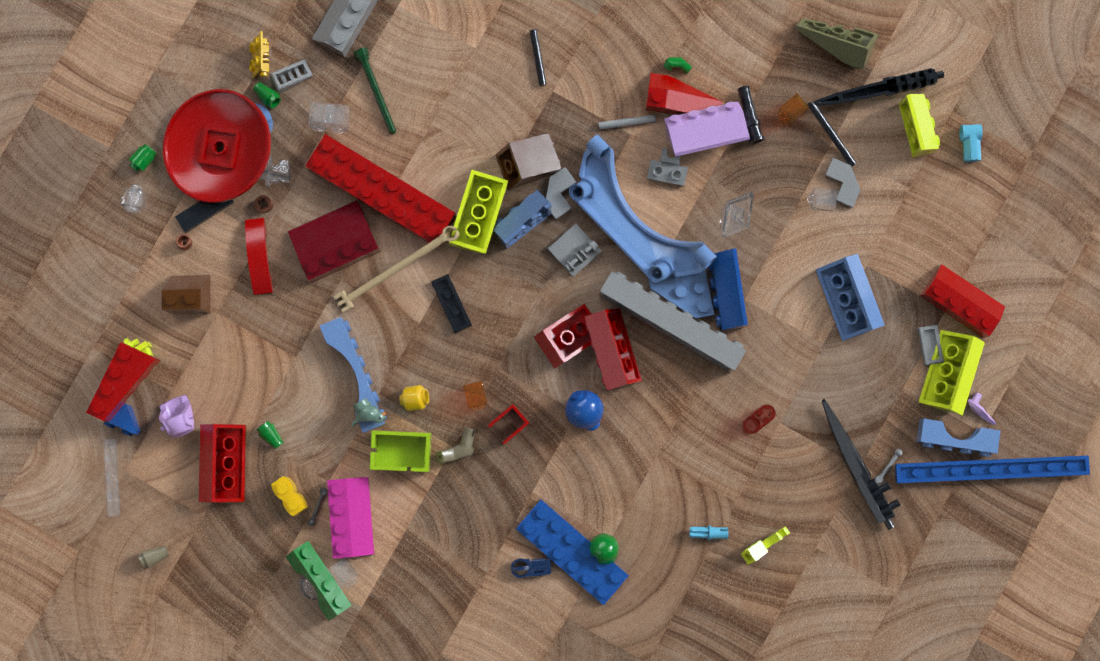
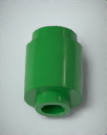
[128,144,157,172]

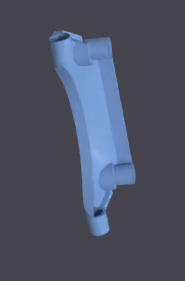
[569,135,717,283]

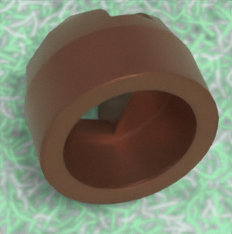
[176,234,193,250]

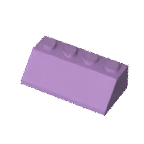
[664,102,750,157]

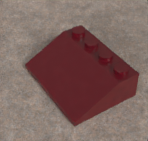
[288,200,381,283]

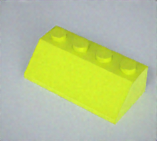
[449,170,508,254]
[919,330,985,416]

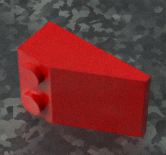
[534,303,591,369]

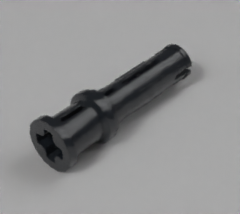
[738,86,765,144]

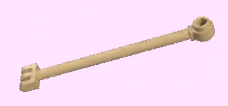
[333,226,459,314]

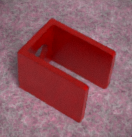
[488,404,530,445]

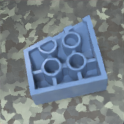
[493,190,552,249]

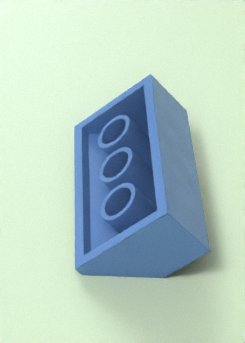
[816,254,885,341]

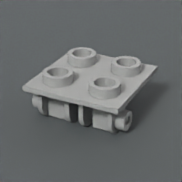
[548,224,602,277]

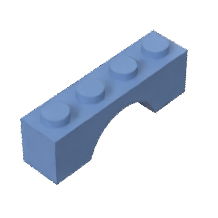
[916,419,1000,457]

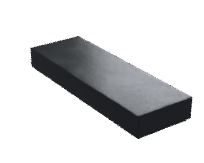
[175,199,234,233]
[431,274,472,334]

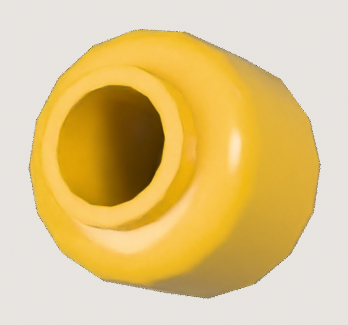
[399,385,429,411]

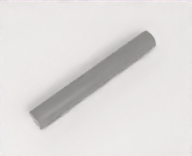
[598,114,656,130]

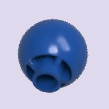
[565,390,604,431]

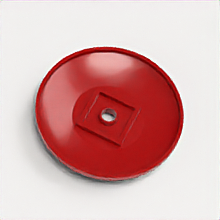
[163,89,271,203]

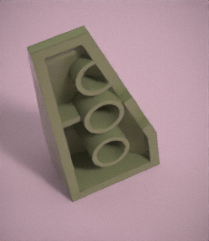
[796,19,879,69]

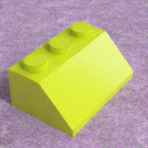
[898,94,940,158]

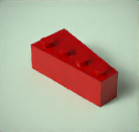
[86,342,161,422]

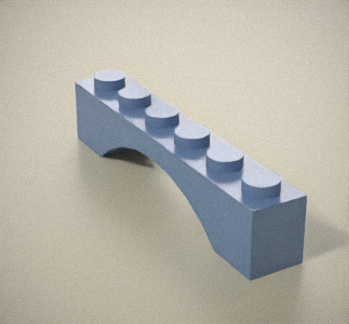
[320,317,387,433]

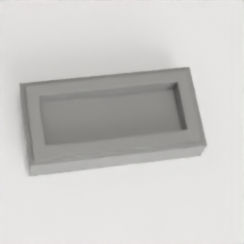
[917,325,944,366]

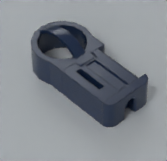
[511,557,551,578]

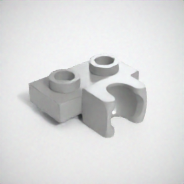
[647,147,688,186]

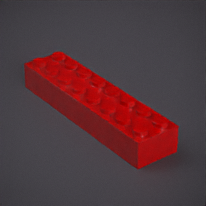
[305,134,457,248]

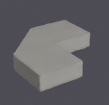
[825,158,860,208]
[546,167,576,220]

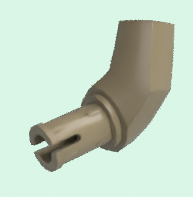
[436,427,476,463]

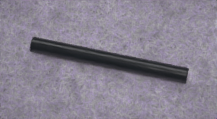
[807,101,857,167]

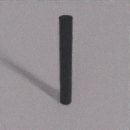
[530,29,547,86]

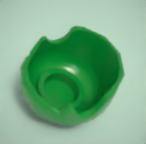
[589,533,619,564]

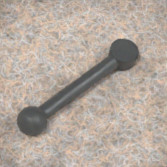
[307,488,328,526]

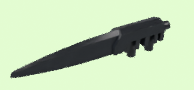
[806,68,944,106]
[822,399,901,530]

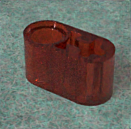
[741,404,776,434]

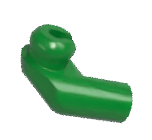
[663,57,693,74]

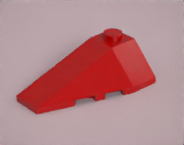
[645,73,723,115]

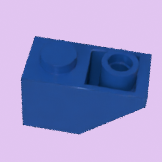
[104,403,141,436]

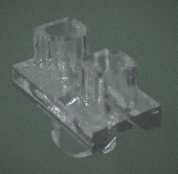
[260,156,290,187]

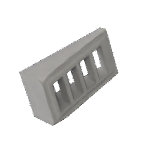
[270,60,313,94]

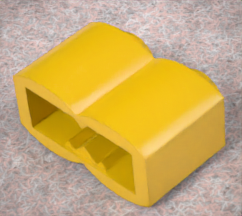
[271,476,308,516]

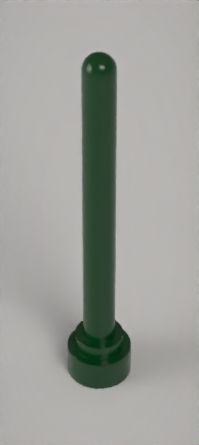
[353,47,396,134]

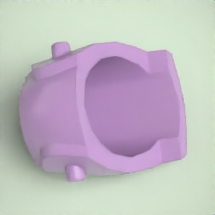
[159,395,195,438]

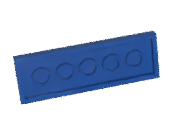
[516,500,629,605]

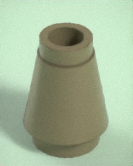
[138,545,169,569]

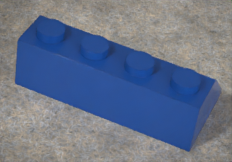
[708,248,748,331]

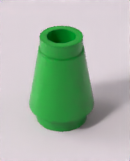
[253,82,281,109]
[256,420,284,449]

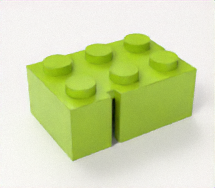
[370,430,432,472]

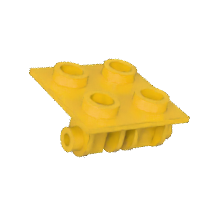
[249,31,269,78]

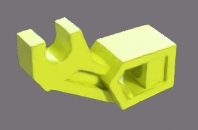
[740,526,790,565]

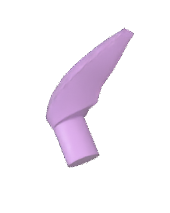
[968,392,996,425]

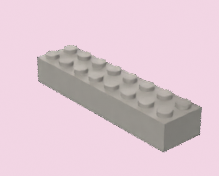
[599,271,746,373]

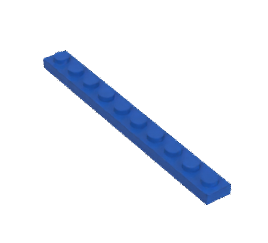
[894,455,1090,483]

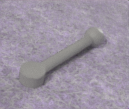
[876,449,902,483]

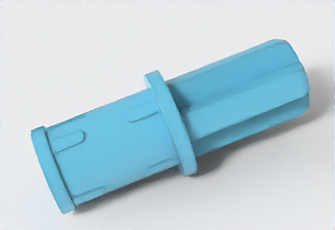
[689,525,728,541]

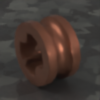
[254,195,273,213]

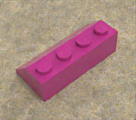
[327,477,374,559]

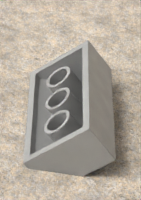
[312,0,378,57]

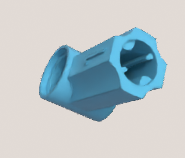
[959,124,983,163]

